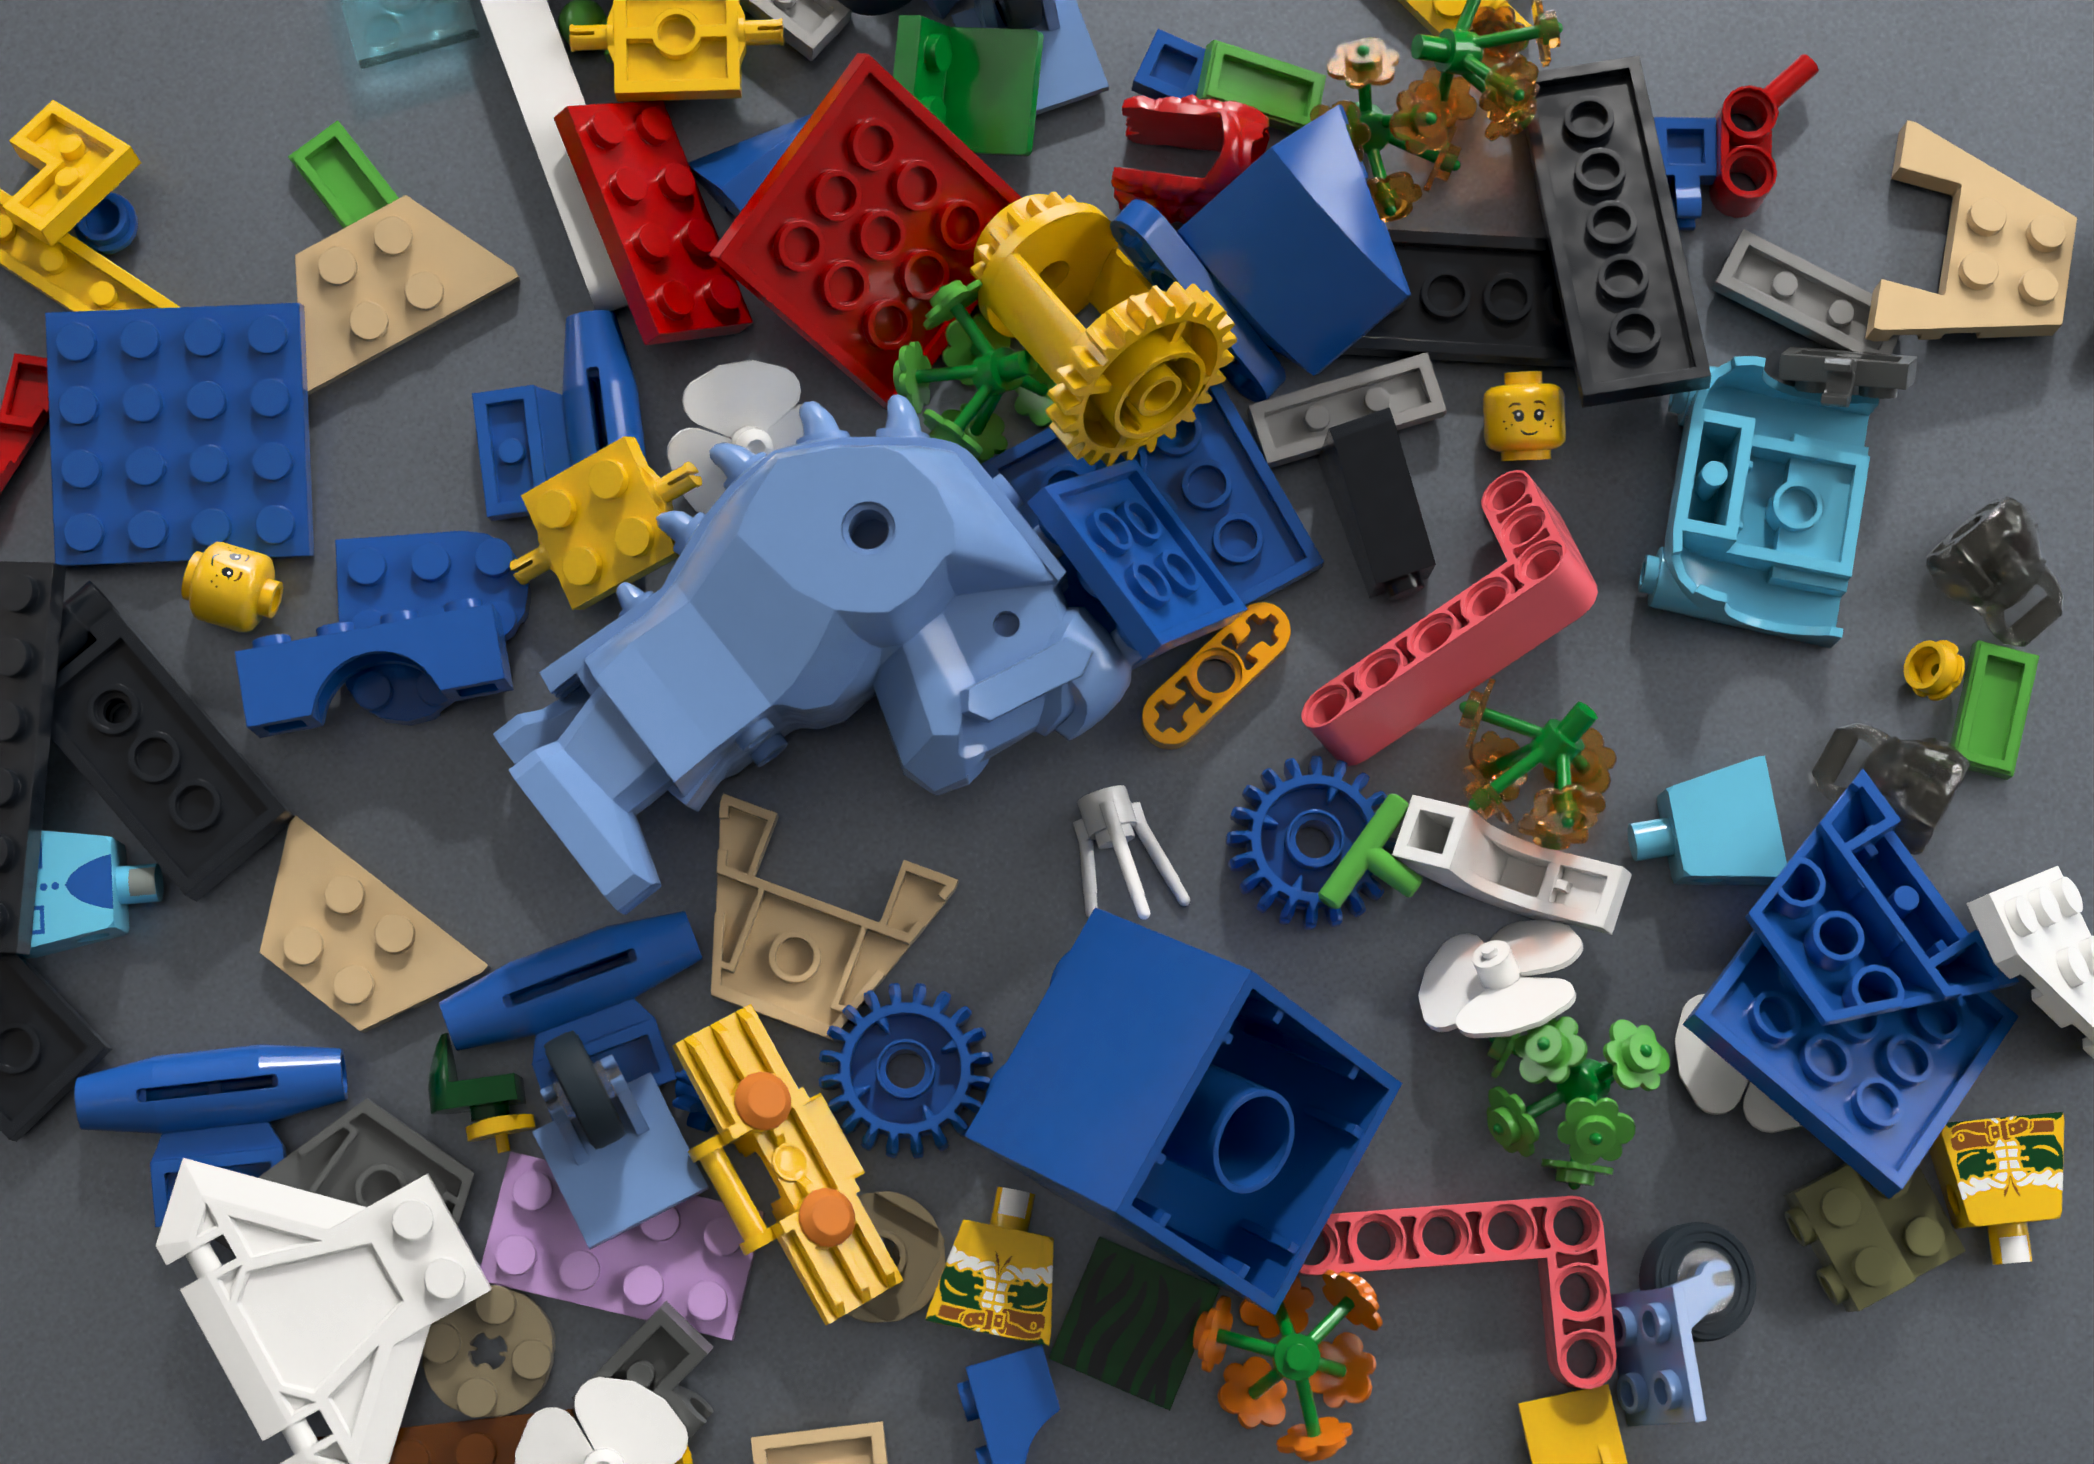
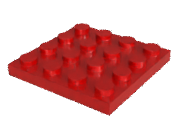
[709,53,1022,410]

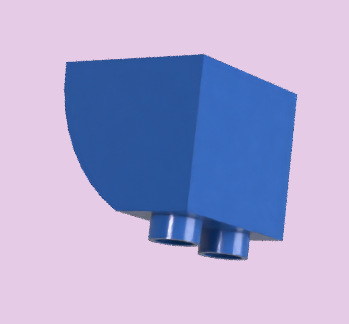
[965,907,1403,1315]

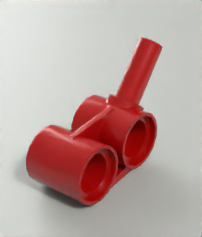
[1709,54,1819,218]

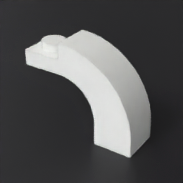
[1392,794,1632,935]

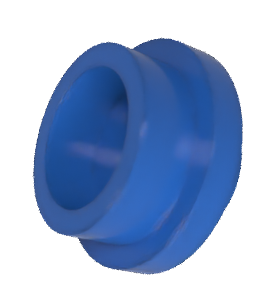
[74,192,138,254]

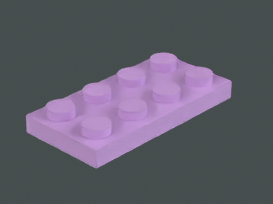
[480,1151,765,1341]

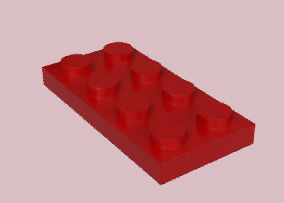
[553,101,753,345]

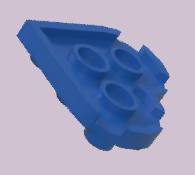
[335,531,532,726]

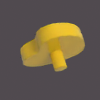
[465,1114,536,1153]

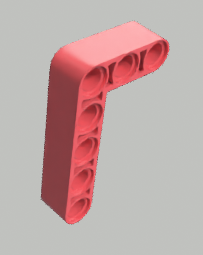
[1301,470,1598,766]
[1298,1196,1617,1389]

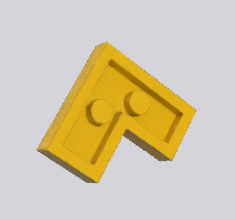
[2,100,141,247]

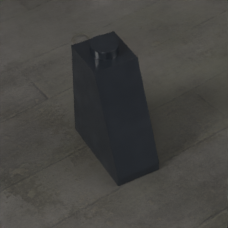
[1318,408,1436,601]

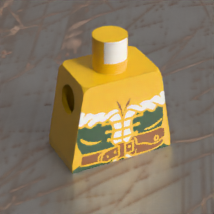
[1929,1112,2065,1265]
[925,1187,1054,1346]

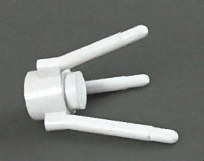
[1073,785,1190,920]

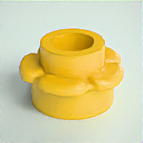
[1904,640,1965,701]

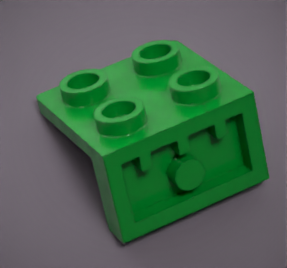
[893,15,1044,157]

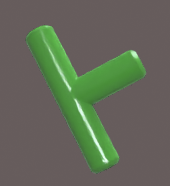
[1318,793,1423,909]

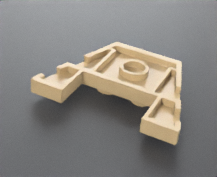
[1865,120,2077,341]
[711,793,958,1042]

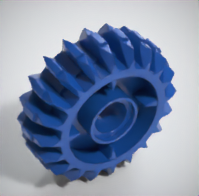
[1226,756,1397,930]
[819,983,993,1159]

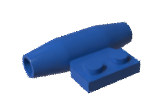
[472,310,648,521]
[439,911,703,1121]
[75,1044,348,1228]

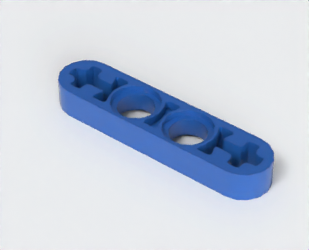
[1110,199,1286,403]

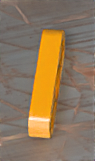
[1141,602,1291,750]

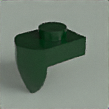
[428,1033,526,1122]

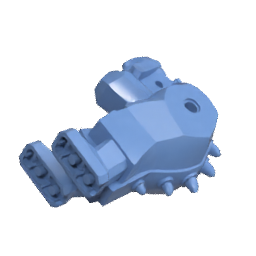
[493,394,1142,915]

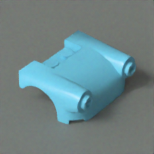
[1638,356,1879,648]

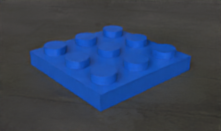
[1027,458,1247,660]

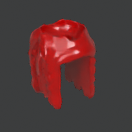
[1111,94,1270,224]

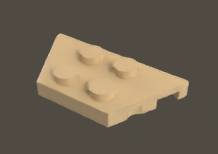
[295,195,520,395]
[259,815,491,1033]

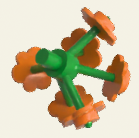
[1193,1269,1383,1461]

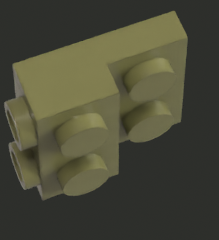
[1783,1163,1966,1312]

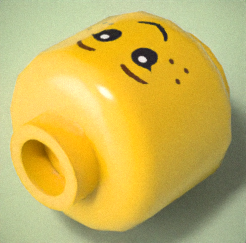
[1483,371,1566,461]
[181,542,283,633]

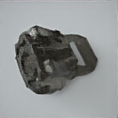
[1926,496,2064,647]
[1811,723,1970,855]

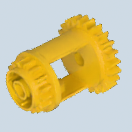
[970,192,1237,466]

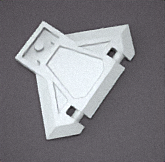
[156,1158,492,1464]

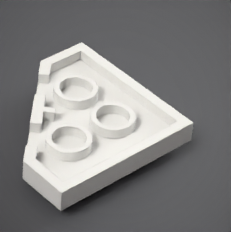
[1966,866,2094,1059]

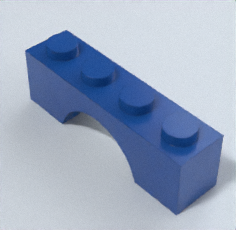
[235,598,514,738]
[957,1345,1061,1464]

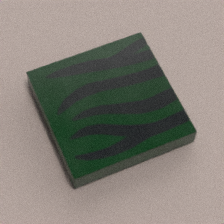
[1048,1236,1220,1411]

